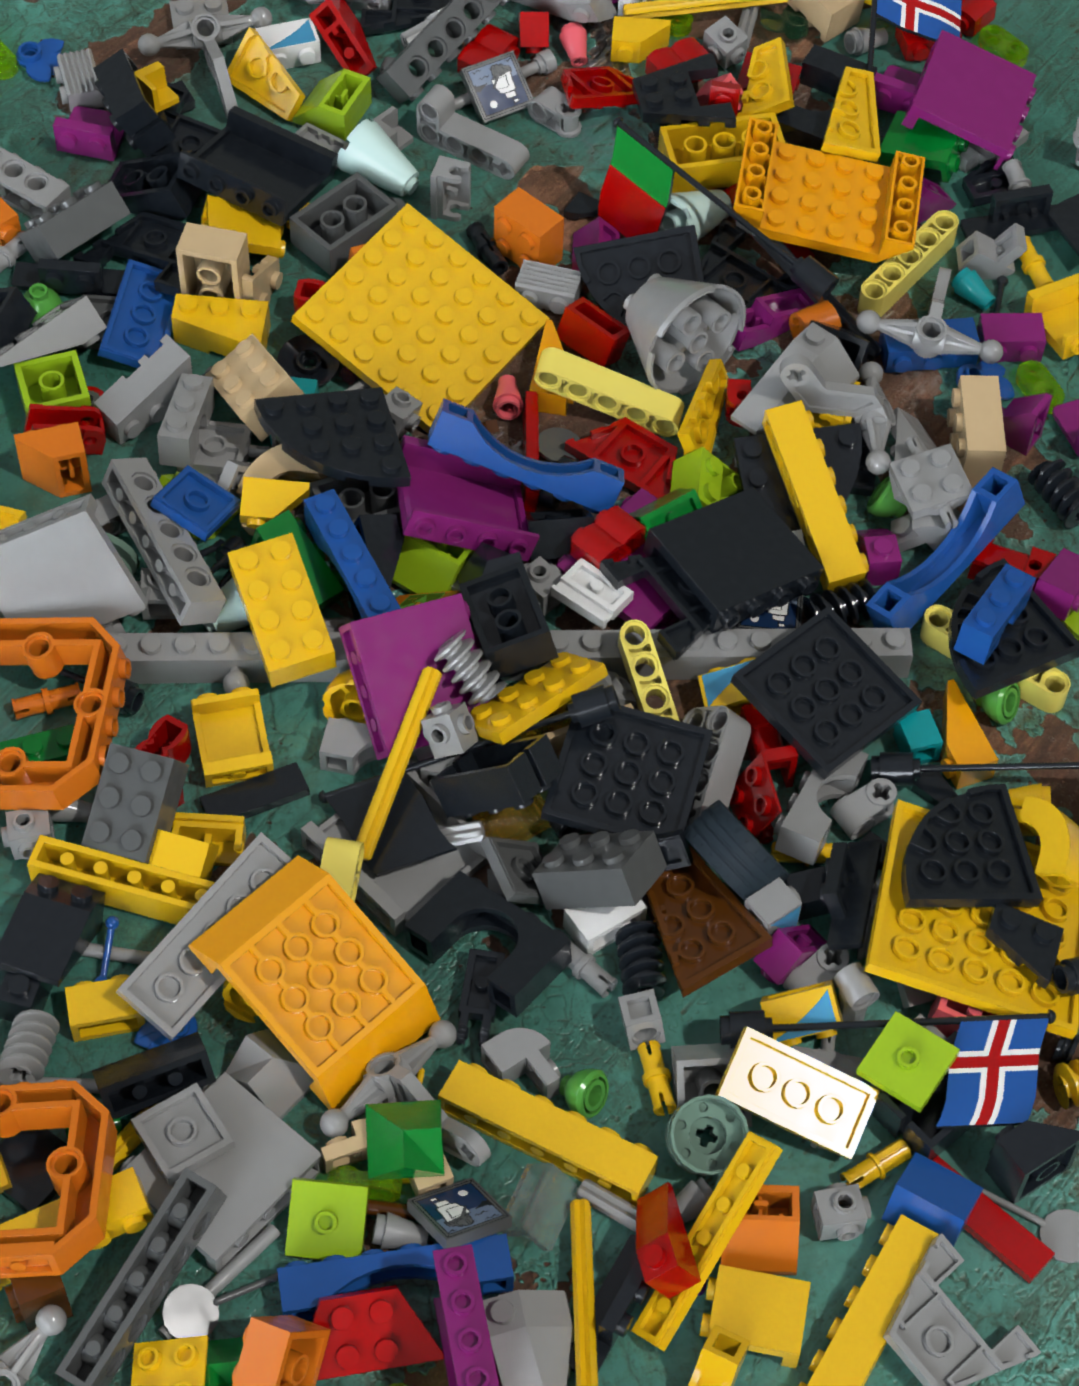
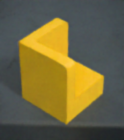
[134,61,180,113]

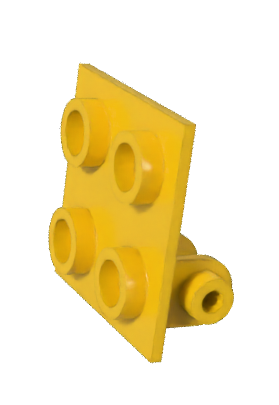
[131,1335,209,1386]

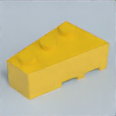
[171,293,271,356]

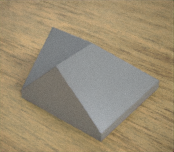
[226,1028,314,1119]

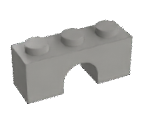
[157,373,215,468]

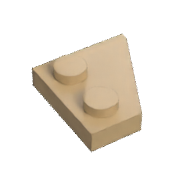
[241,255,283,304]

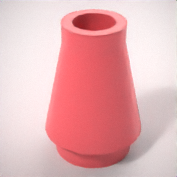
[559,22,588,67]
[492,375,524,420]

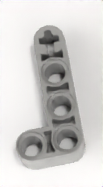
[416,84,530,180]
[682,705,751,830]

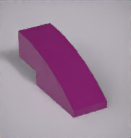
[732,288,815,351]

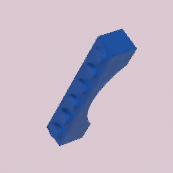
[427,398,625,514]
[865,467,1025,629]
[303,489,401,619]
[277,1233,514,1322]

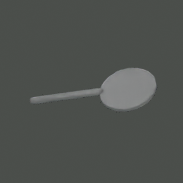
[982,1189,1079,1263]

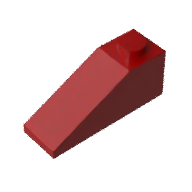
[309,0,377,76]
[636,1182,701,1299]

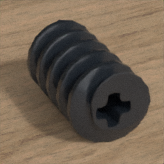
[1028,459,1079,529]
[803,578,876,625]
[615,920,667,999]

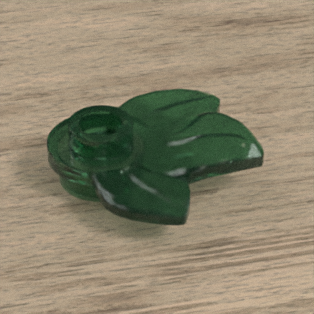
[759,5,809,40]

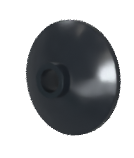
[277,334,340,387]

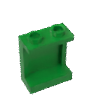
[879,110,969,183]

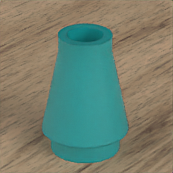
[951,267,996,311]

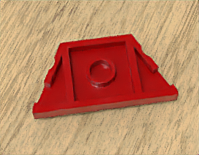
[560,66,637,109]
[564,417,678,499]
[312,1285,444,1381]

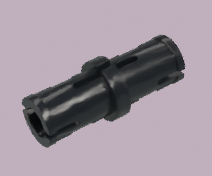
[466,222,509,276]

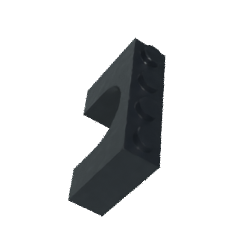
[776,44,877,153]
[404,871,572,1018]

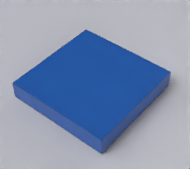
[150,465,241,542]

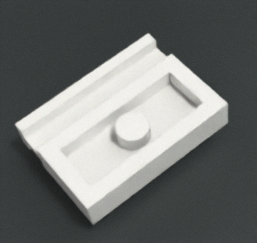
[551,558,634,630]

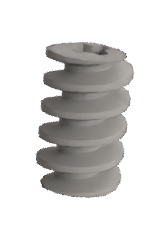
[434,629,507,706]
[0,1009,60,1085]

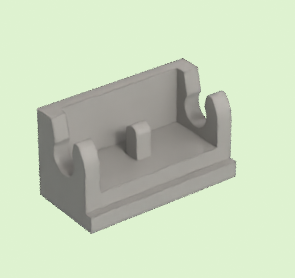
[430,155,471,222]

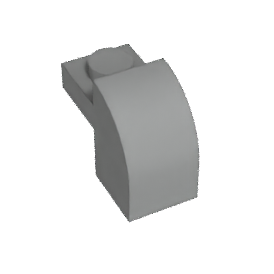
[956,223,1027,280]
[891,508,961,552]
[481,1028,561,1099]

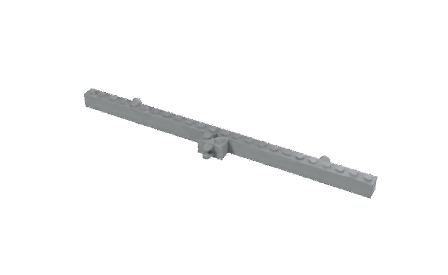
[109,603,913,693]

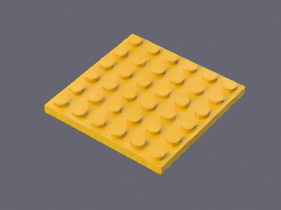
[291,203,550,434]
[864,799,1079,1040]

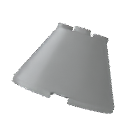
[623,273,746,396]

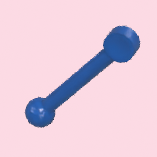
[94,916,119,982]

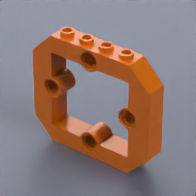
[0,617,132,810]
[0,1079,118,1279]

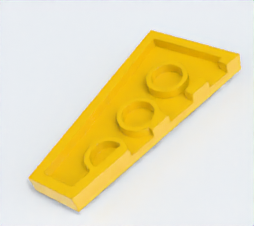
[820,66,881,163]
[677,359,729,455]

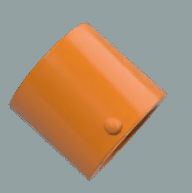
[789,300,842,339]

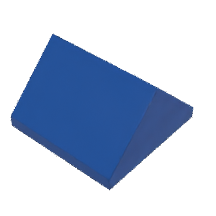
[882,1152,984,1247]

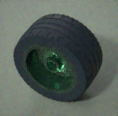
[683,800,790,901]

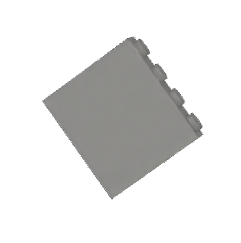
[0,493,151,627]
[301,764,489,937]
[120,1072,324,1274]

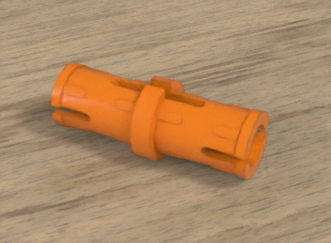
[11,682,81,720]

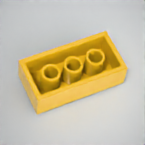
[658,112,785,193]
[227,533,337,688]

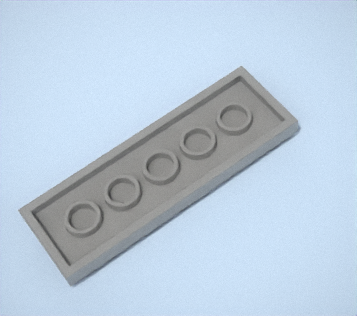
[115,832,293,1041]

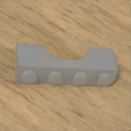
[319,717,462,786]
[773,751,869,866]

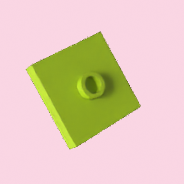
[856,1011,960,1113]
[285,1177,370,1260]

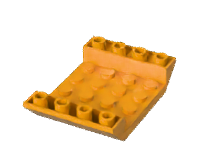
[733,117,926,263]
[188,855,441,1110]

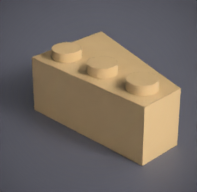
[787,0,865,43]

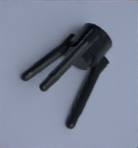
[199,535,248,589]

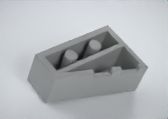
[94,334,193,445]

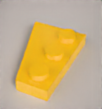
[227,27,306,122]
[737,37,795,117]

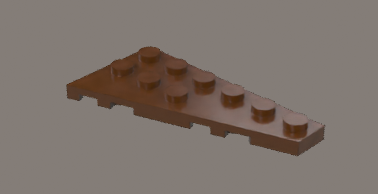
[646,843,772,998]

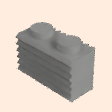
[53,48,105,113]
[515,259,583,314]

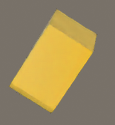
[148,829,219,880]

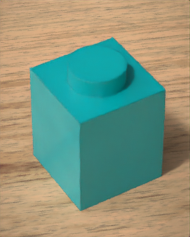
[893,709,943,764]

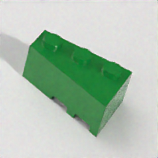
[250,509,344,611]

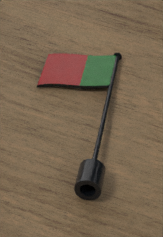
[598,117,839,303]

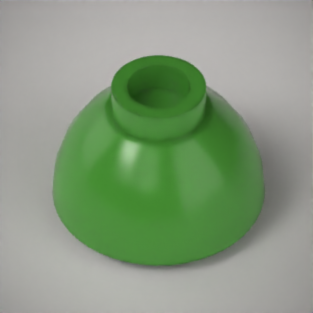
[23,283,62,324]
[867,476,907,518]
[976,683,1020,725]
[559,1068,609,1120]

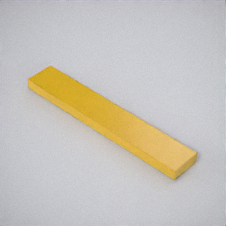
[631,1131,783,1352]

